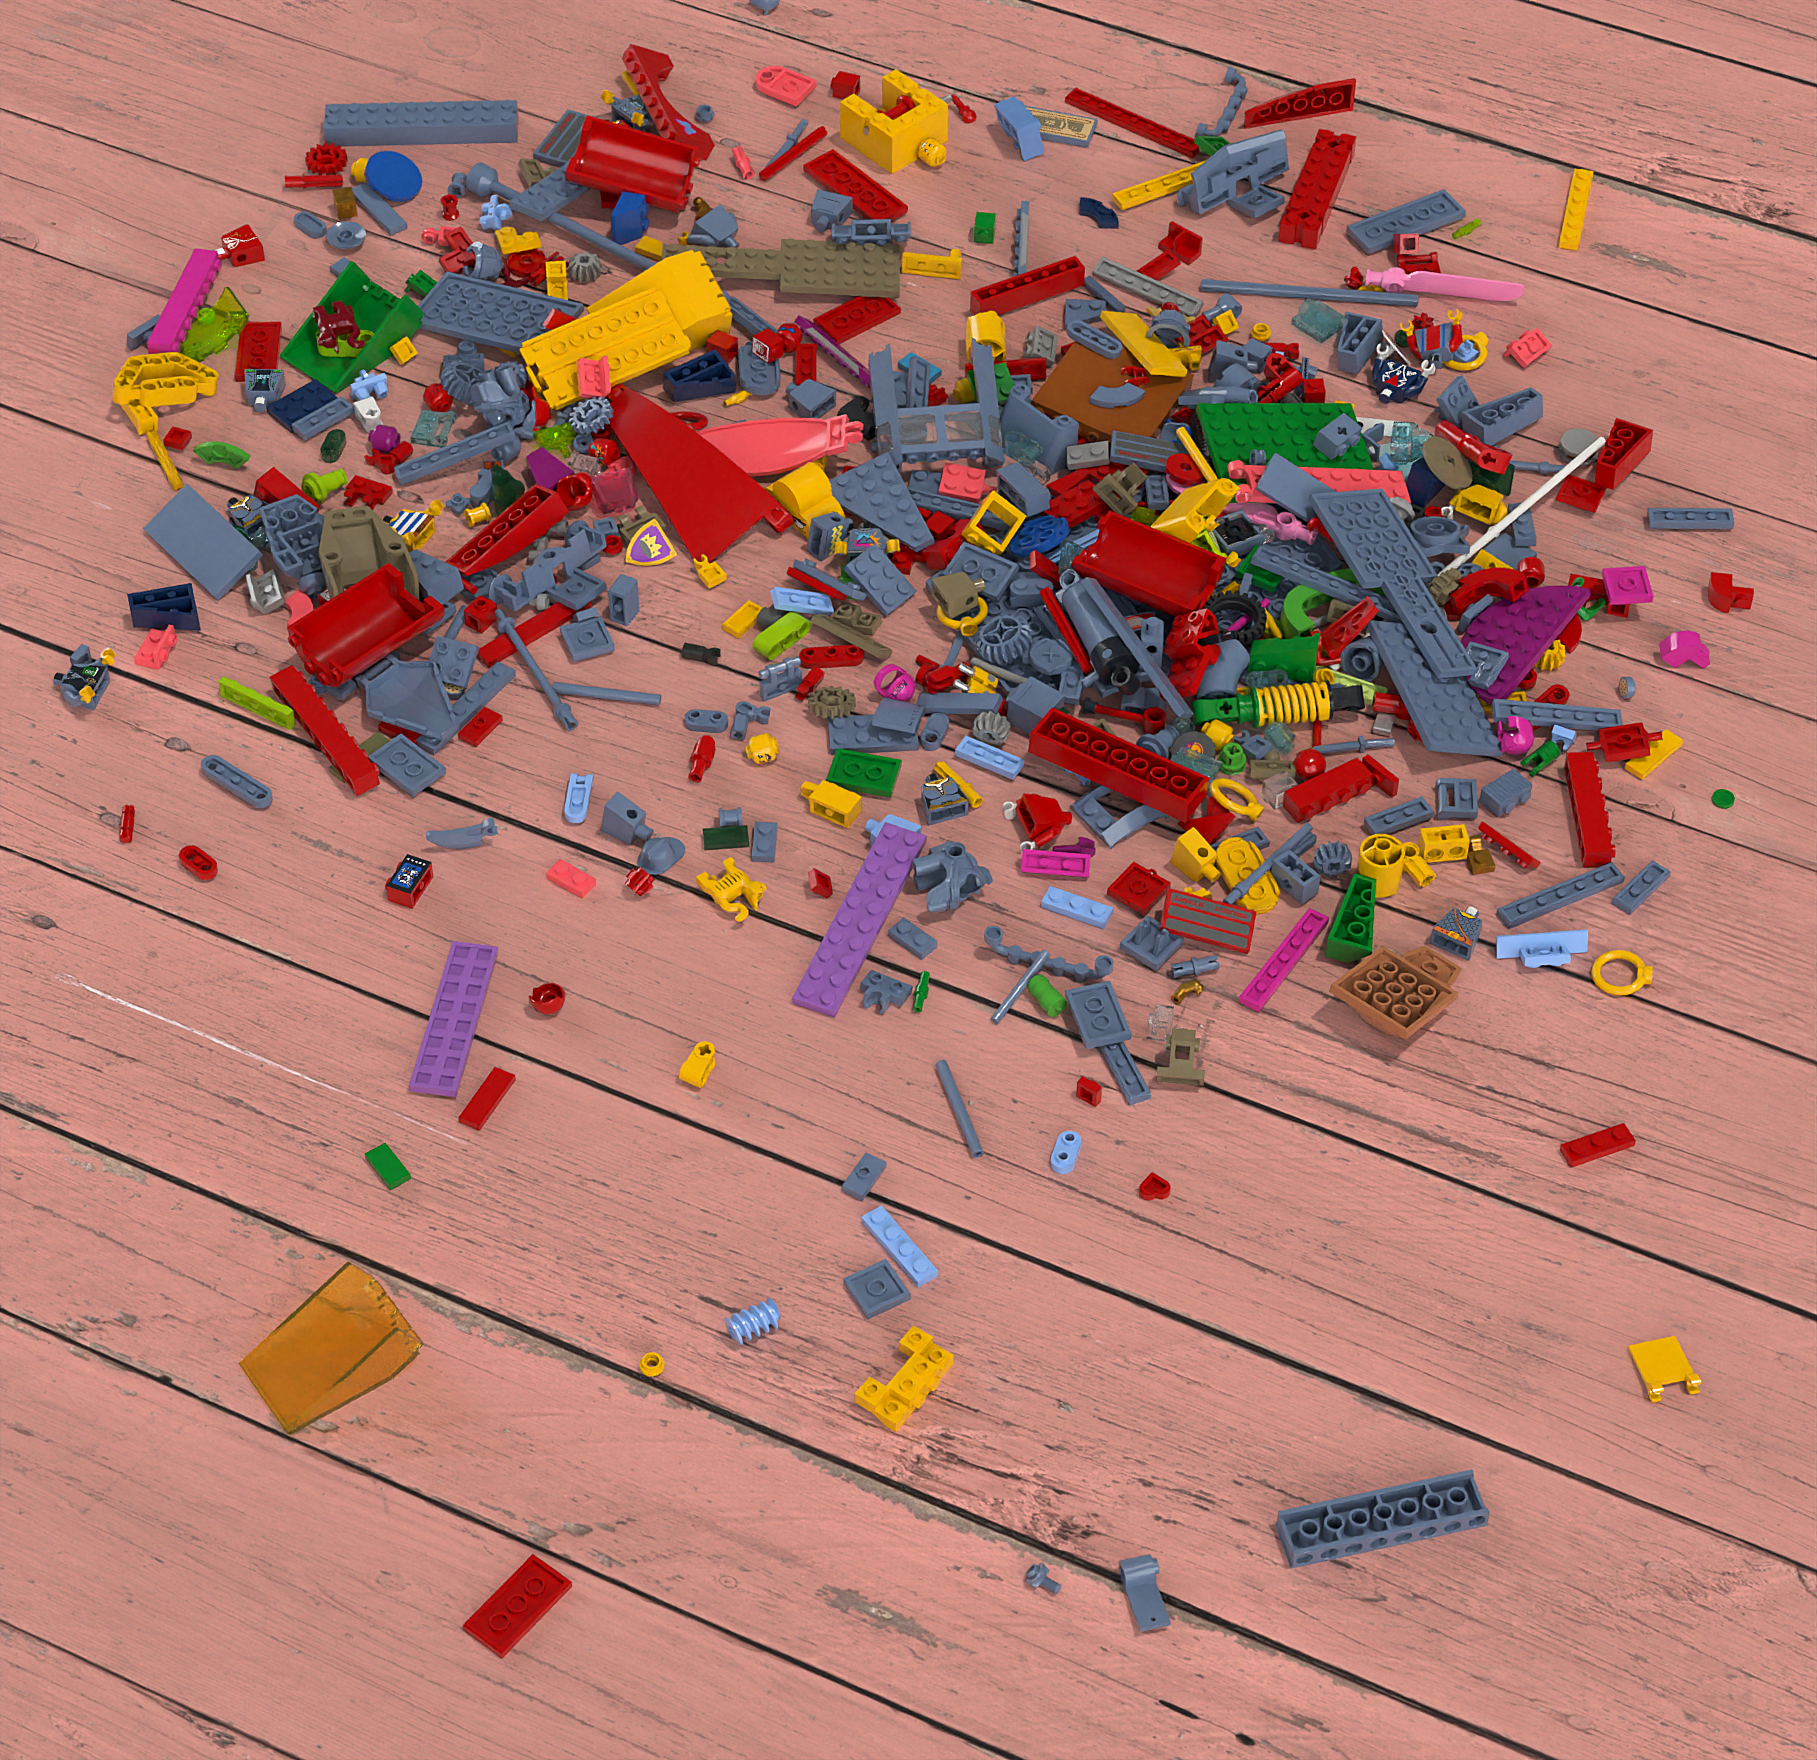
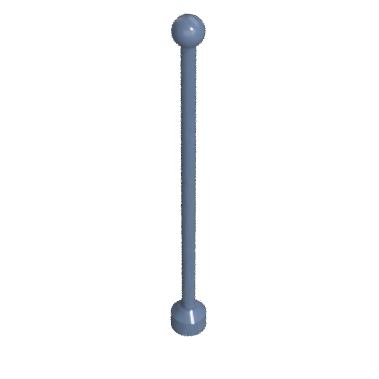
[466,162,731,305]

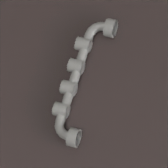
[525,519,569,611]

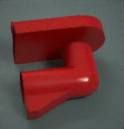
[928,384,949,407]

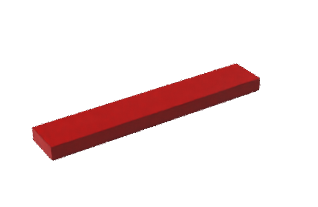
[477,601,592,668]

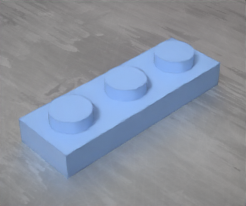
[770,587,834,617]
[955,736,1024,780]
[1041,886,1113,929]

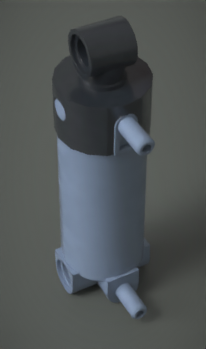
[1044,570,1140,695]

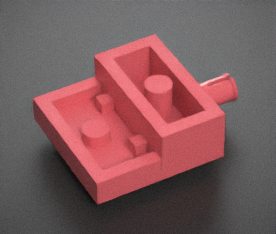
[938,462,997,503]

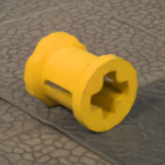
[464,503,491,527]

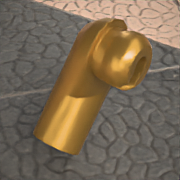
[693,197,710,221]
[1171,979,1204,1004]

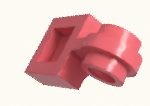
[422,226,456,246]

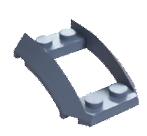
[1070,784,1169,849]

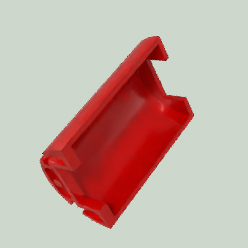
[565,115,701,214]
[1071,510,1227,617]
[287,563,445,687]

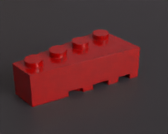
[1595,418,1653,490]

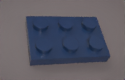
[266,379,338,434]

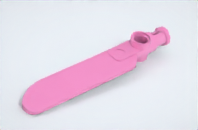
[1365,267,1524,301]
[1166,473,1318,545]

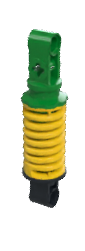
[1192,680,1365,728]

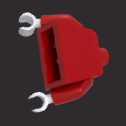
[1003,793,1072,853]

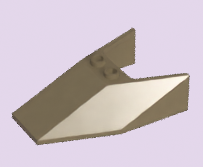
[319,506,419,600]

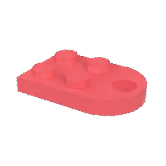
[756,66,817,106]

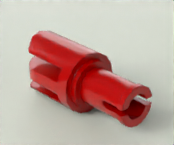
[528,251,569,287]
[926,662,970,694]
[688,735,716,783]

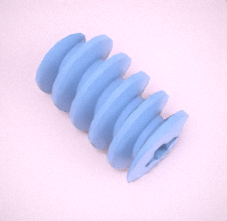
[724,1298,780,1345]

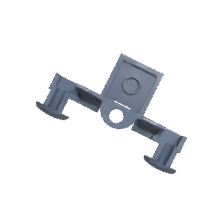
[488,520,607,612]

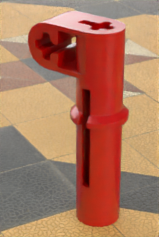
[1256,353,1303,403]
[1434,421,1512,474]

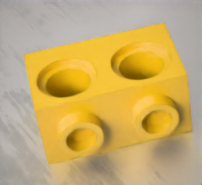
[1418,824,1470,863]

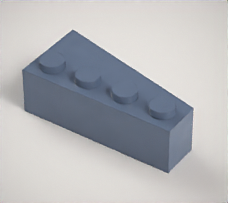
[1461,387,1543,446]

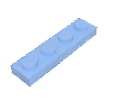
[861,1205,938,1288]

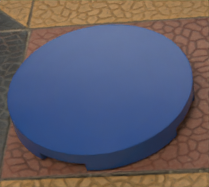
[364,151,422,202]
[1008,515,1070,557]

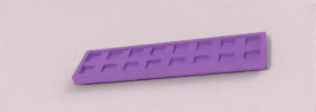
[409,941,499,1097]

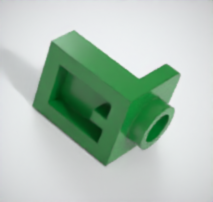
[405,270,438,298]

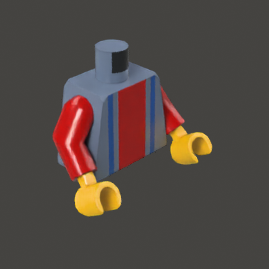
[1400,309,1463,369]

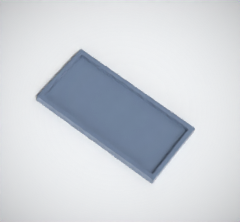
[143,484,263,601]

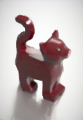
[312,301,365,354]

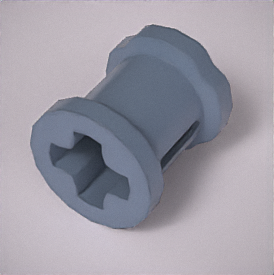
[448,172,467,198]
[718,807,743,828]

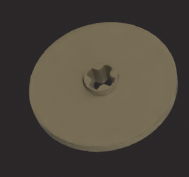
[1422,436,1473,490]

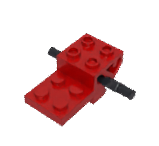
[1160,608,1237,701]

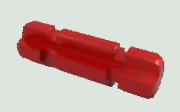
[119,805,135,843]

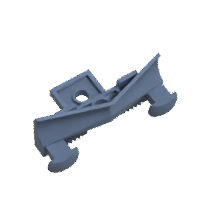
[1177,129,1289,218]

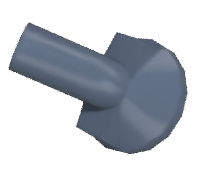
[1025,1563,1061,1594]

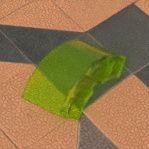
[179,287,250,363]

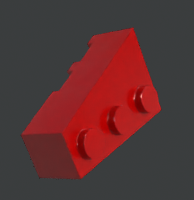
[253,467,320,513]

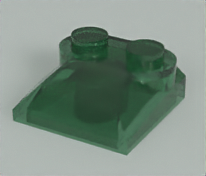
[1469,461,1515,496]

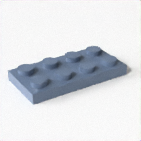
[828,714,919,755]

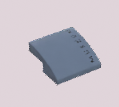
[872,698,926,733]

